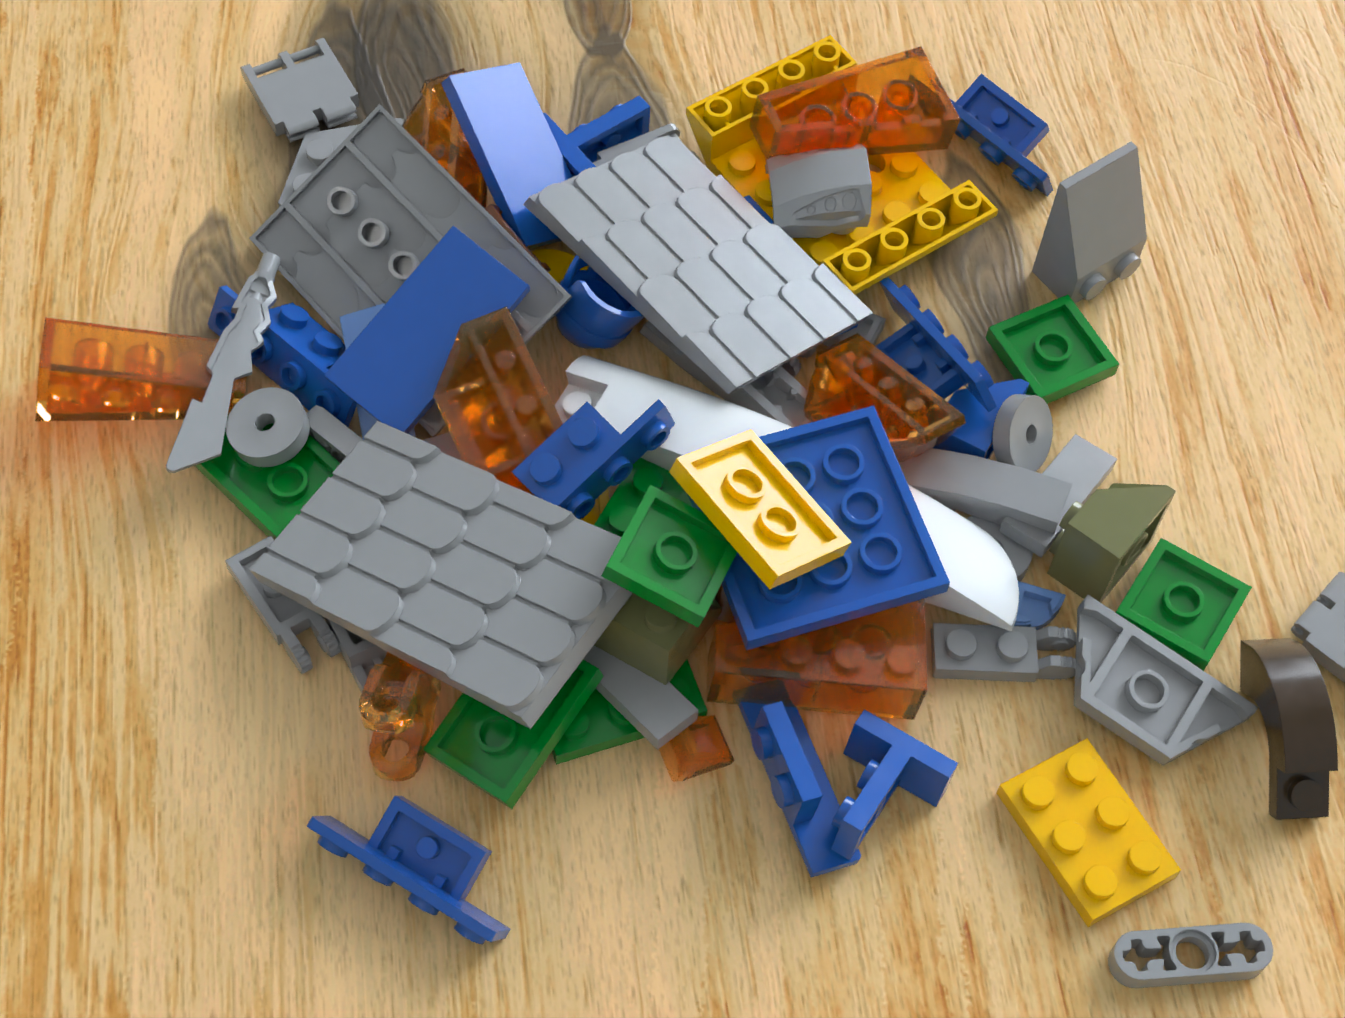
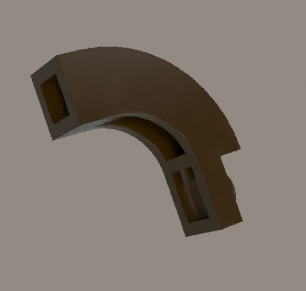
[1240,638,1338,820]

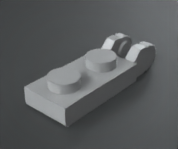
[225,536,341,674]
[931,623,1076,682]

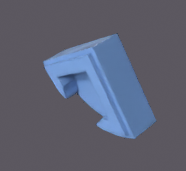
[1014,581,1066,630]

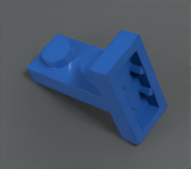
[543,95,650,177]
[831,709,958,860]

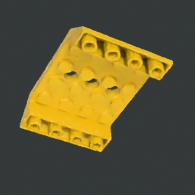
[686,35,998,295]

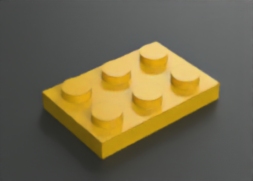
[669,429,852,590]
[996,738,1181,927]

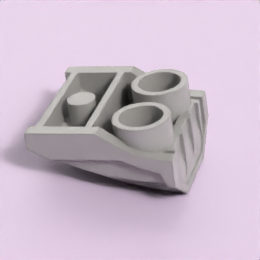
[765,144,872,238]

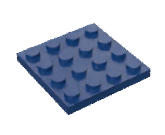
[688,405,950,650]

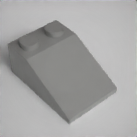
[1032,142,1147,303]

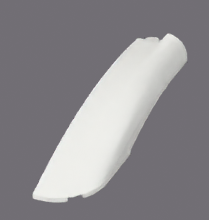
[545,355,1019,631]

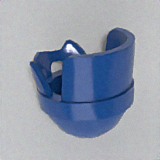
[555,255,644,349]

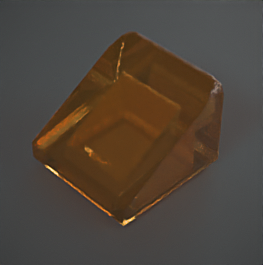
[659,715,735,782]

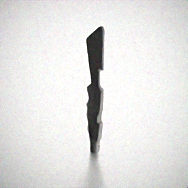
[166,252,281,473]

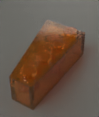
[749,46,960,159]
[35,317,247,421]
[706,599,927,720]

